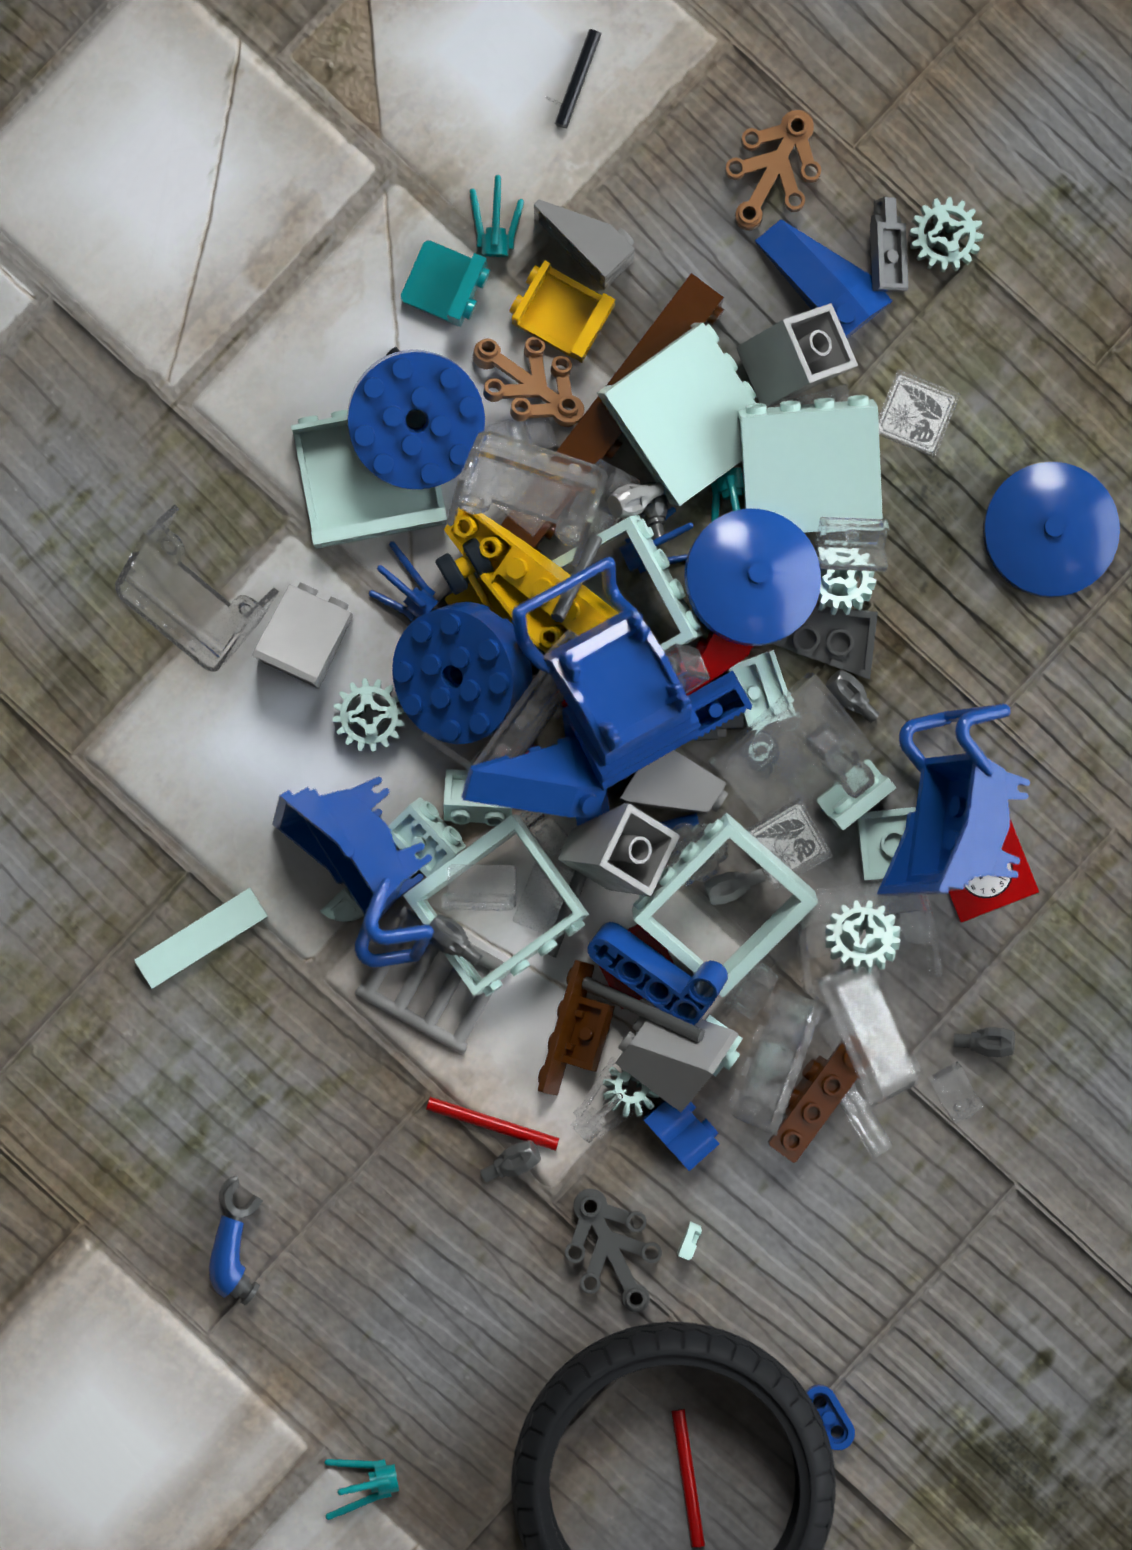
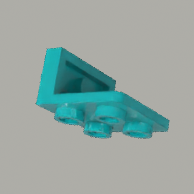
[401,240,490,327]

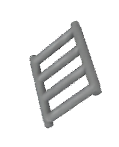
[355,907,506,1055]

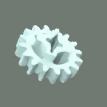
[909,197,984,272]
[816,543,876,615]
[332,678,406,752]
[825,900,900,974]

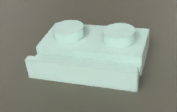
[727,650,795,730]

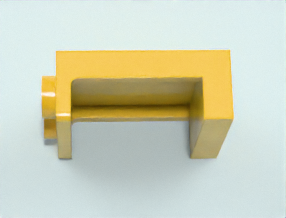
[509,260,616,363]

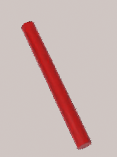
[426,1097,559,1151]
[671,1409,705,1548]

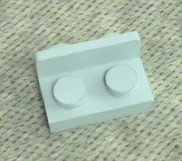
[816,759,896,830]
[444,769,512,826]
[388,797,466,877]

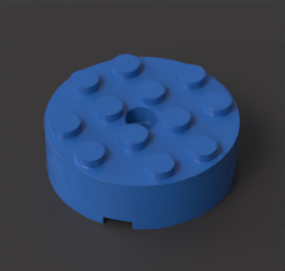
[347,350,485,489]
[392,602,532,744]

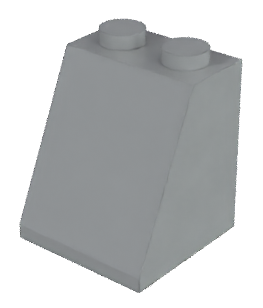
[736,303,858,408]
[252,582,353,689]
[620,750,728,815]
[558,803,680,897]
[615,1007,739,1112]

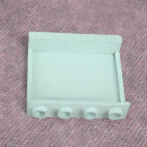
[597,323,756,506]
[738,395,883,533]
[291,409,448,549]

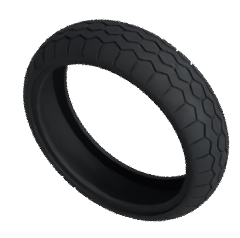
[511,1322,836,1550]

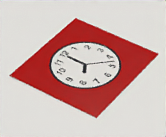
[948,820,1039,923]

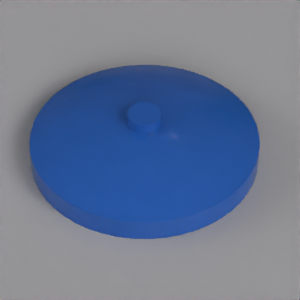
[983,462,1120,598]
[684,508,821,646]

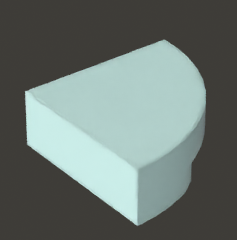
[320,888,365,922]
[677,1221,702,1260]

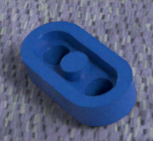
[806,1384,855,1450]

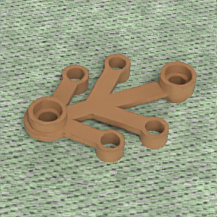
[725,110,821,230]
[472,337,584,427]

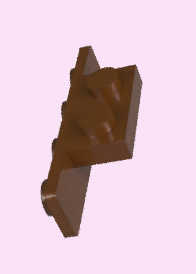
[538,960,615,1096]
[768,1034,874,1163]

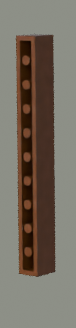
[501,273,724,553]

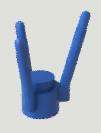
[619,507,694,573]
[369,541,439,621]

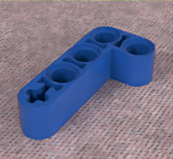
[588,922,728,1025]

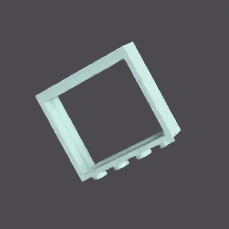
[552,515,703,655]
[632,813,818,997]
[403,814,589,997]

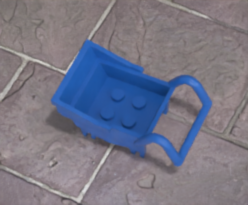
[512,557,701,790]
[877,704,1030,896]
[272,777,433,968]

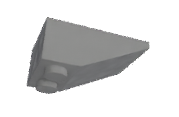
[534,200,635,290]

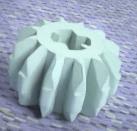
[603,1067,659,1118]

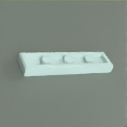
[134,888,268,989]

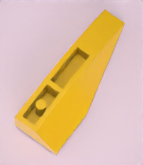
[444,502,619,654]

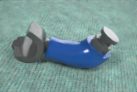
[209,1175,263,1305]

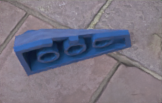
[755,220,892,339]
[461,737,606,817]

